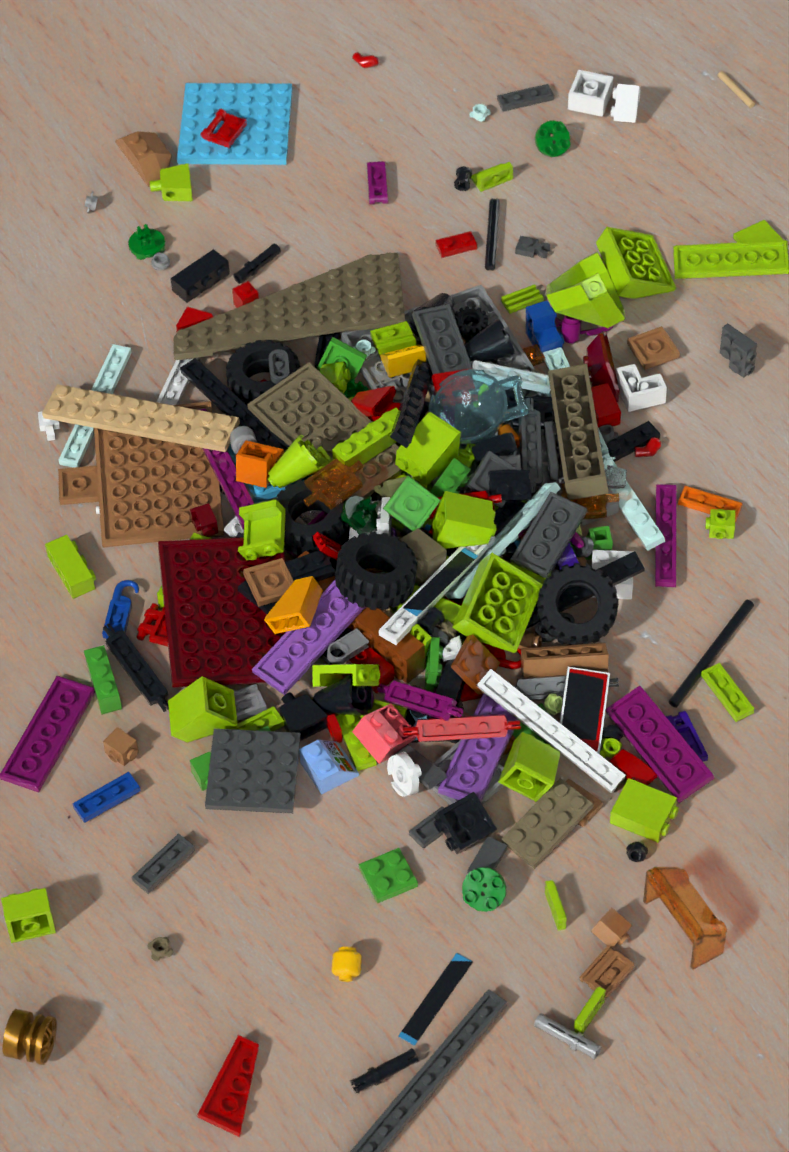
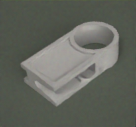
[327,628,369,664]

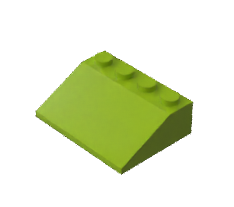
[596,227,677,299]
[452,553,543,653]

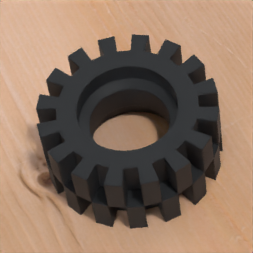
[454,306,488,342]

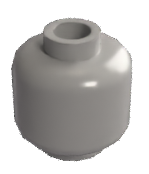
[230,426,257,454]

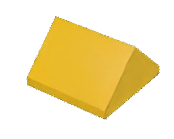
[380,345,426,378]

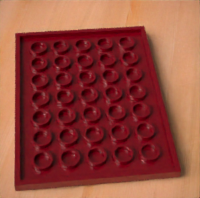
[158,538,300,688]

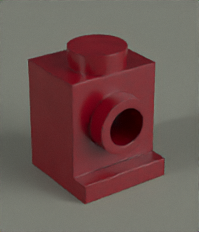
[190,503,219,537]

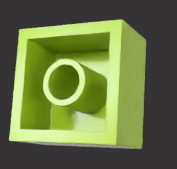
[1,888,56,943]

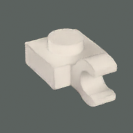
[38,411,60,441]

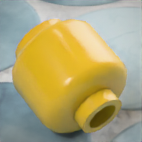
[331,947,362,982]

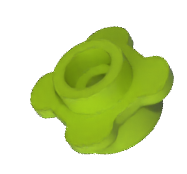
[599,738,622,758]

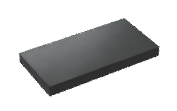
[412,304,473,375]
[511,492,587,578]

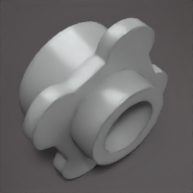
[84,191,98,213]

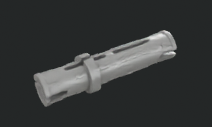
[534,1013,601,1059]

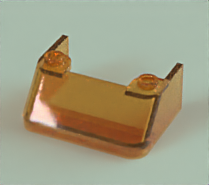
[643,866,727,970]

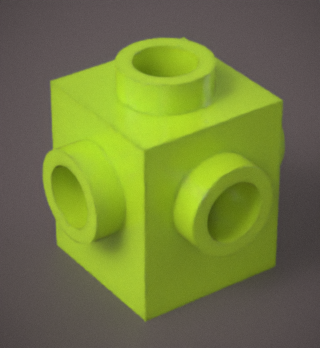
[705,509,735,539]

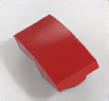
[608,749,657,786]

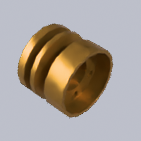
[2,1009,57,1065]

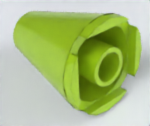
[268,435,325,488]

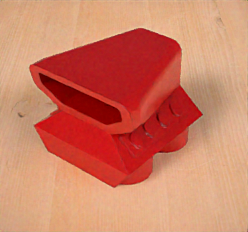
[351,386,401,422]

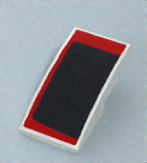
[560,667,610,754]

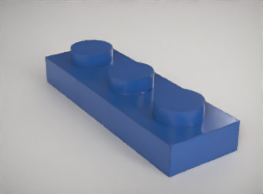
[72,772,141,823]

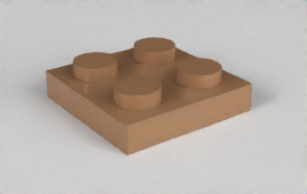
[627,326,680,370]
[58,466,99,505]
[243,558,294,607]

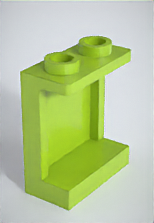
[238,499,285,560]
[312,664,380,687]

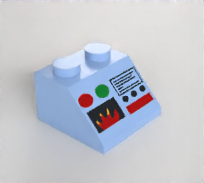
[299,740,359,795]

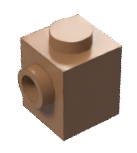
[103,727,139,766]
[591,907,632,949]

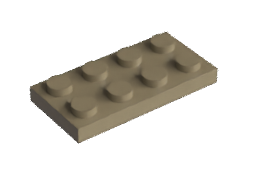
[501,778,594,869]

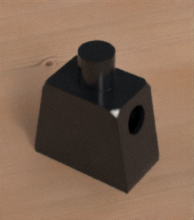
[280,692,327,741]

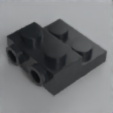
[434,792,497,854]

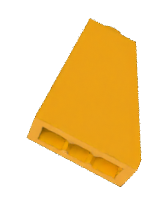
[264,576,323,634]

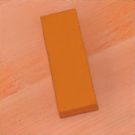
[678,486,743,522]

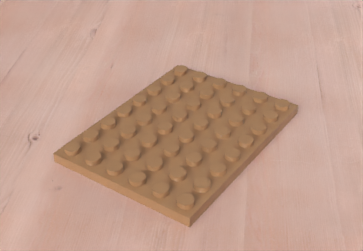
[94,401,224,548]

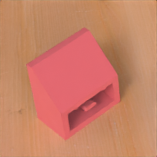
[352,703,417,764]

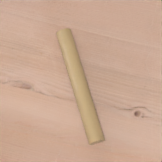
[718,71,755,108]

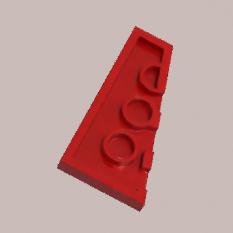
[197,1035,259,1137]

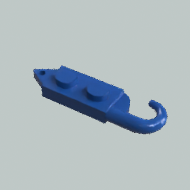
[102,580,139,639]

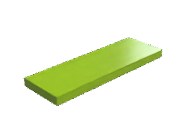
[673,240,789,279]

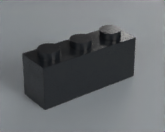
[171,249,230,303]

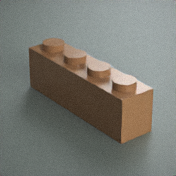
[521,643,609,678]

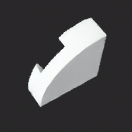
[443,636,462,661]

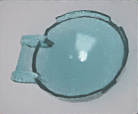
[429,369,529,445]

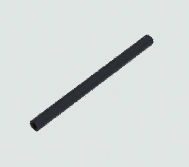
[669,600,754,708]

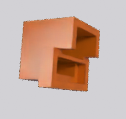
[236,440,284,488]

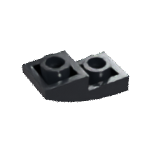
[472,433,518,465]

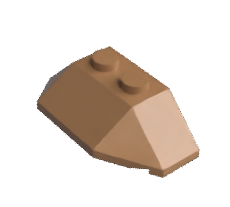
[115,131,172,187]

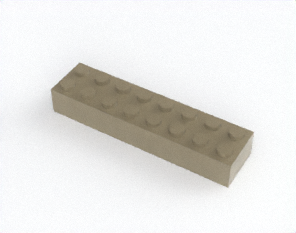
[548,364,609,500]

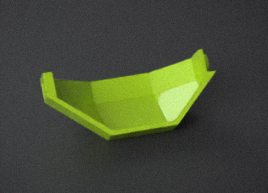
[546,251,625,328]

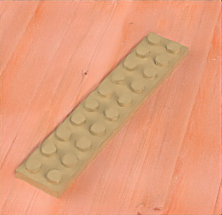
[42,384,240,452]

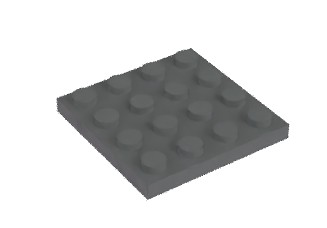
[205,729,300,814]

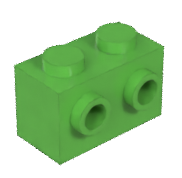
[431,458,471,497]

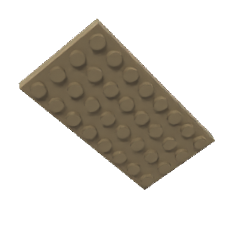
[248,362,404,499]

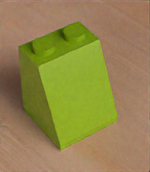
[395,412,461,485]
[432,491,496,549]
[168,676,238,743]
[498,732,560,802]

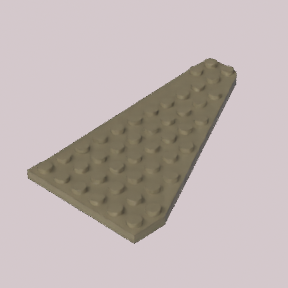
[174,253,405,360]

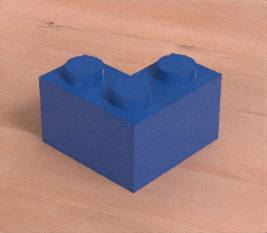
[525,300,564,359]

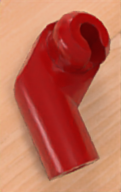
[352,52,379,68]
[635,437,661,457]

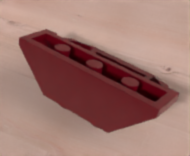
[583,331,619,402]

